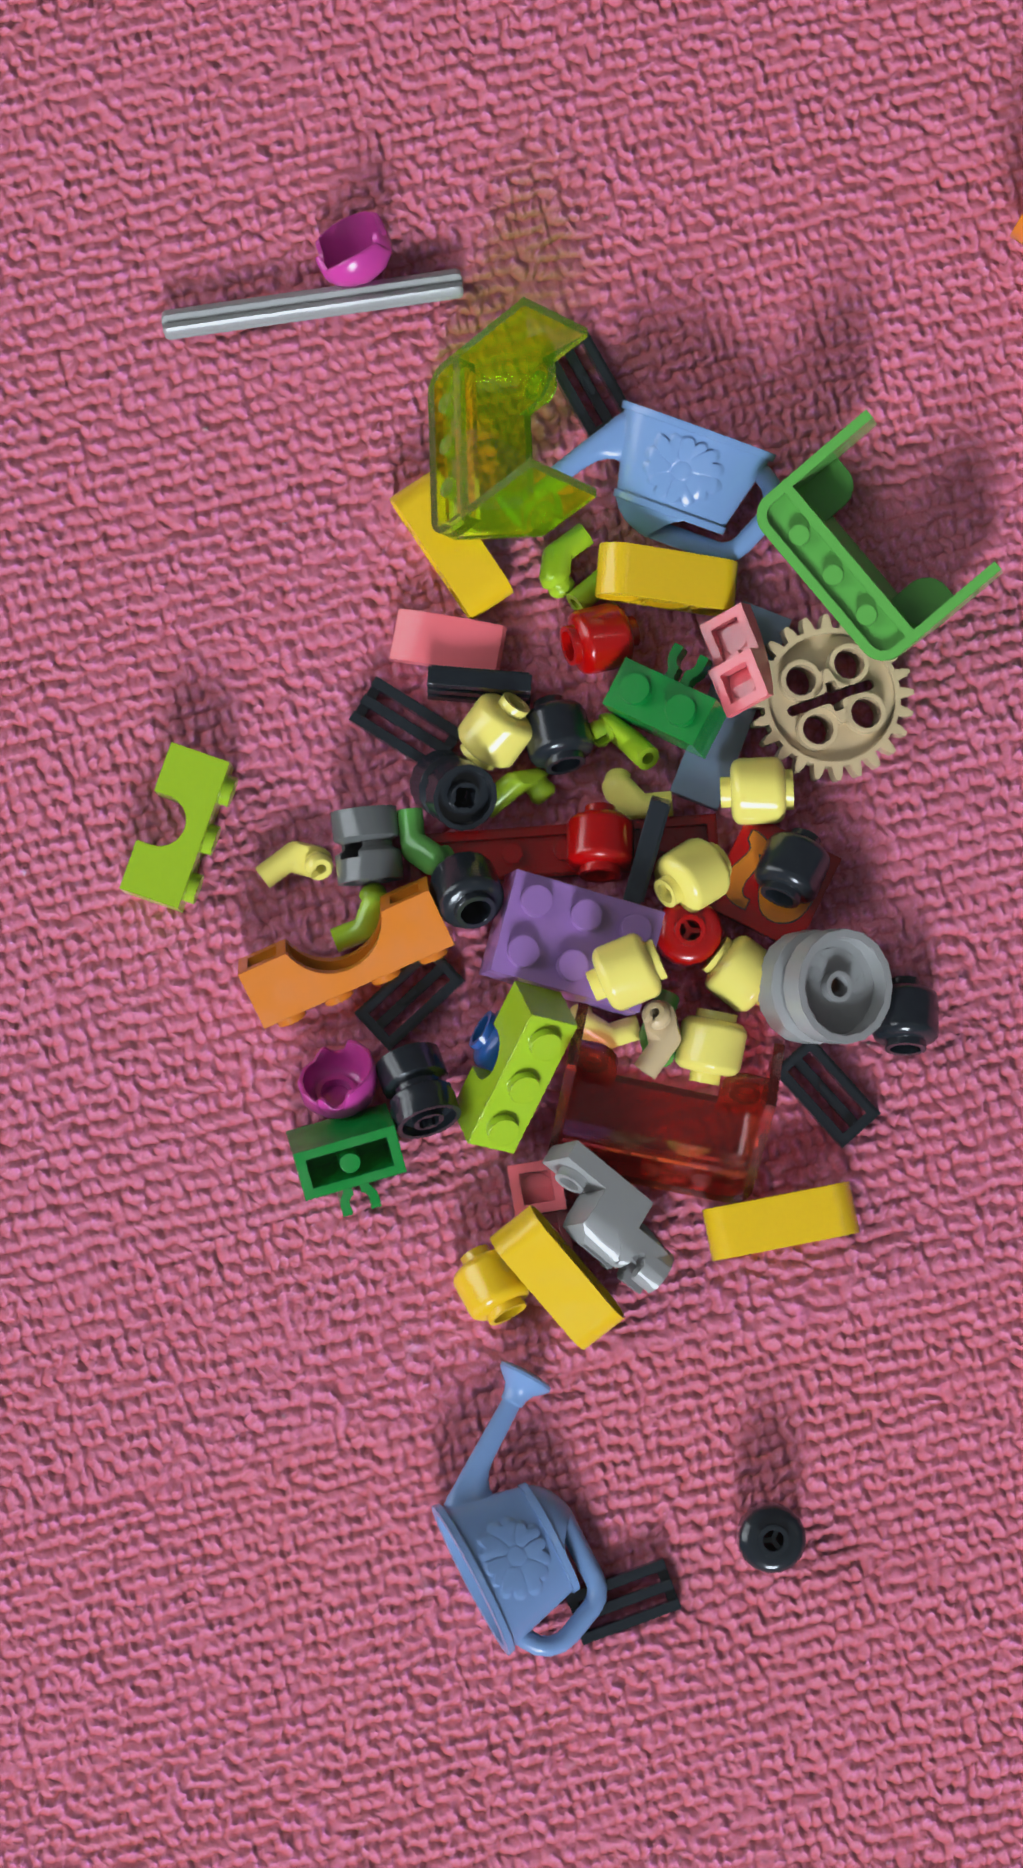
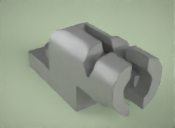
[542,1140,674,1294]

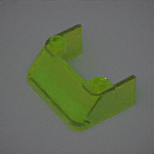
[428,297,597,540]

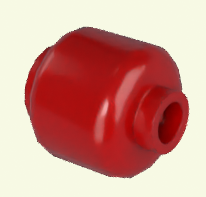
[560,603,640,674]
[566,802,634,883]
[657,904,723,966]

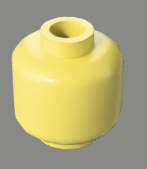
[458,692,532,770]
[720,757,794,825]
[654,838,732,913]
[585,933,668,1011]
[702,935,767,1012]
[675,1008,747,1086]

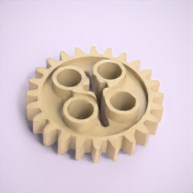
[750,614,914,783]

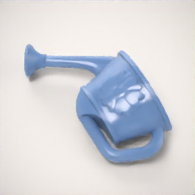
[493,400,780,561]
[431,1361,608,1657]

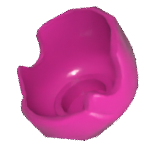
[315,211,393,287]
[297,1039,378,1119]

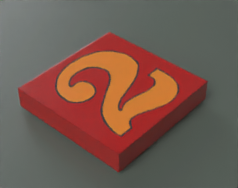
[710,824,842,942]

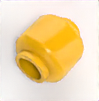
[453,1244,529,1326]

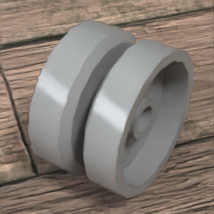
[758,928,893,1044]

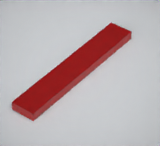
[410,813,718,883]

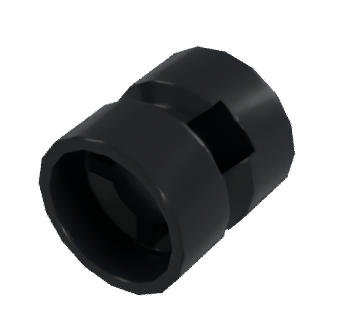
[410,749,497,831]
[376,1042,461,1139]

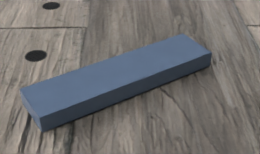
[670,601,792,812]

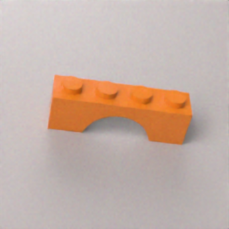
[238,876,455,1029]

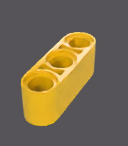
[389,470,514,619]
[595,542,738,616]
[702,1181,860,1261]
[490,1205,625,1350]

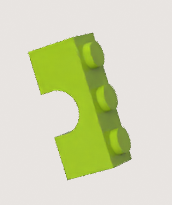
[119,742,238,913]
[457,981,578,1154]

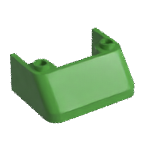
[757,410,1003,661]

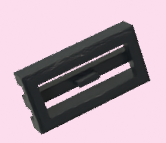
[542,329,627,438]
[427,665,532,708]
[349,676,459,764]
[623,795,671,904]
[354,957,465,1051]
[772,1044,881,1148]
[566,1557,681,1645]

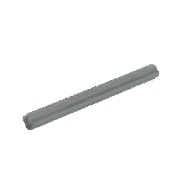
[161,268,464,340]

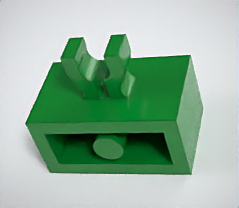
[602,643,726,759]
[286,1103,407,1217]

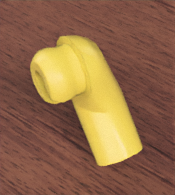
[255,841,333,888]

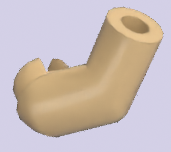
[634,1000,681,1080]

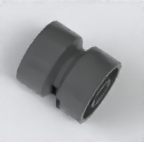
[330,805,404,886]

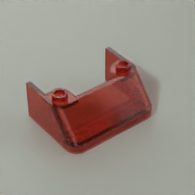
[548,1003,785,1203]

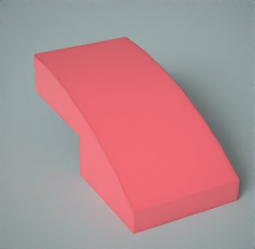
[699,603,774,718]
[389,608,507,670]
[507,1160,573,1249]

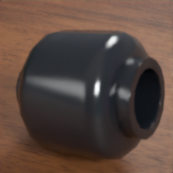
[526,694,594,775]
[755,828,830,909]
[431,851,504,929]
[872,976,939,1056]
[736,1502,806,1573]

